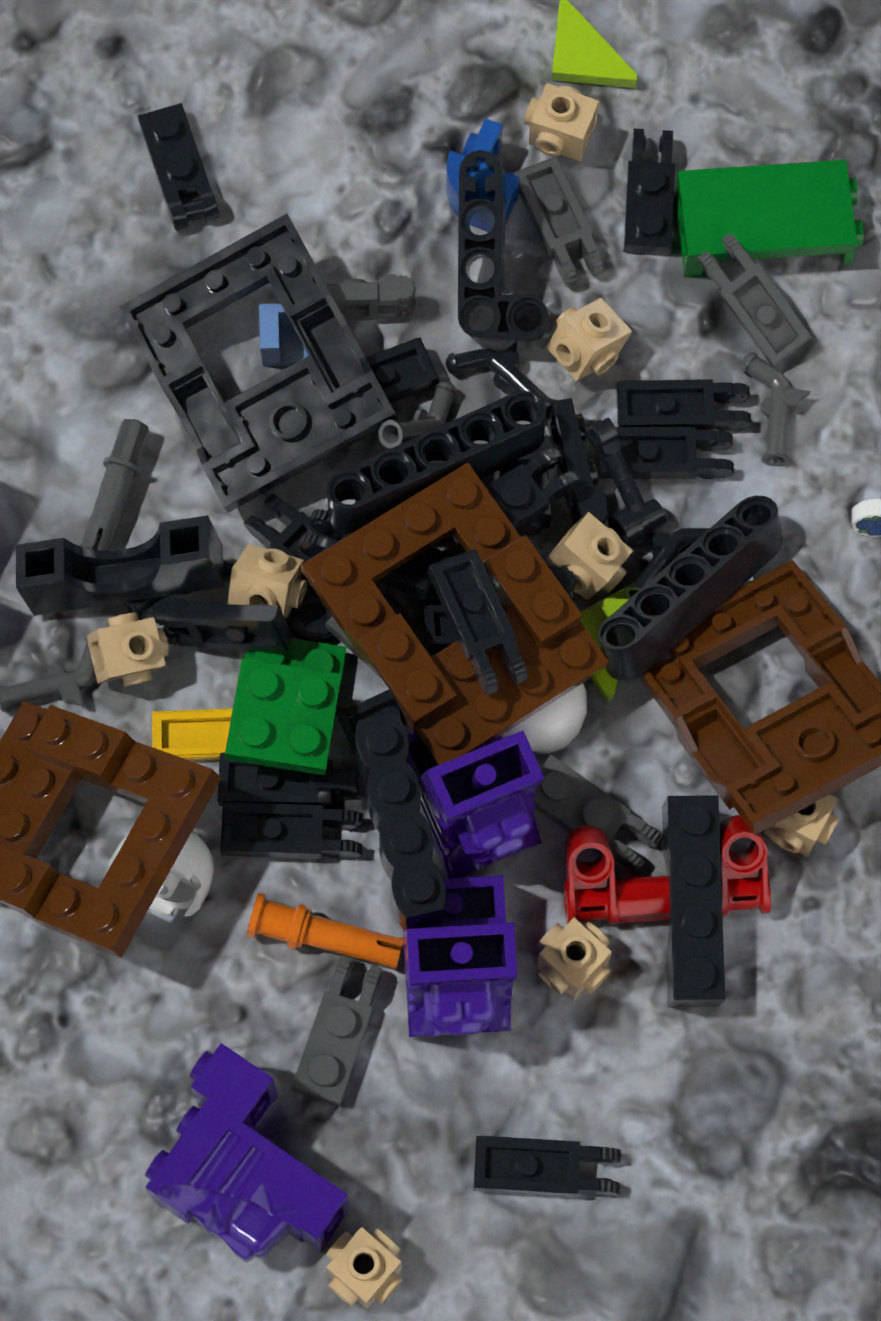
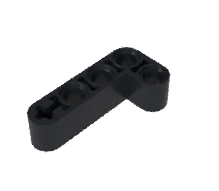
[458,150,552,341]

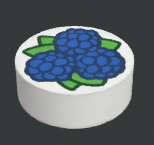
[852,499,881,537]

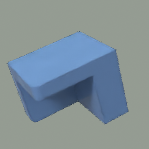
[259,303,309,367]

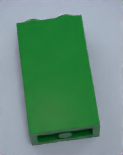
[674,160,864,277]

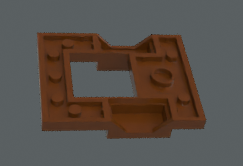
[301,463,609,766]
[639,560,881,835]
[0,701,222,958]

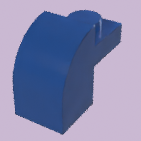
[446,118,520,232]

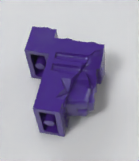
[407,730,544,879]
[402,875,518,1037]
[145,1043,350,1262]

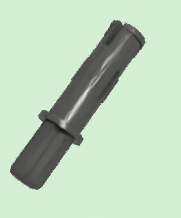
[79,419,149,551]

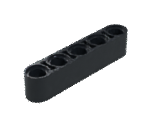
[327,391,546,534]
[598,495,783,681]

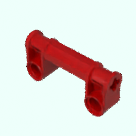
[564,815,771,925]

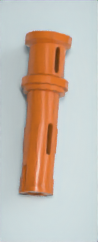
[246,892,403,970]

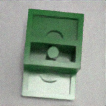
[225,638,347,775]

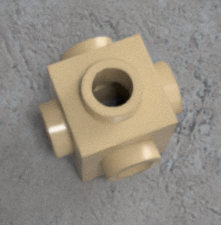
[524,83,599,162]
[546,297,633,381]
[545,512,633,601]
[227,543,307,619]
[86,612,168,687]
[763,794,840,857]
[537,918,612,1001]
[326,1226,403,1309]

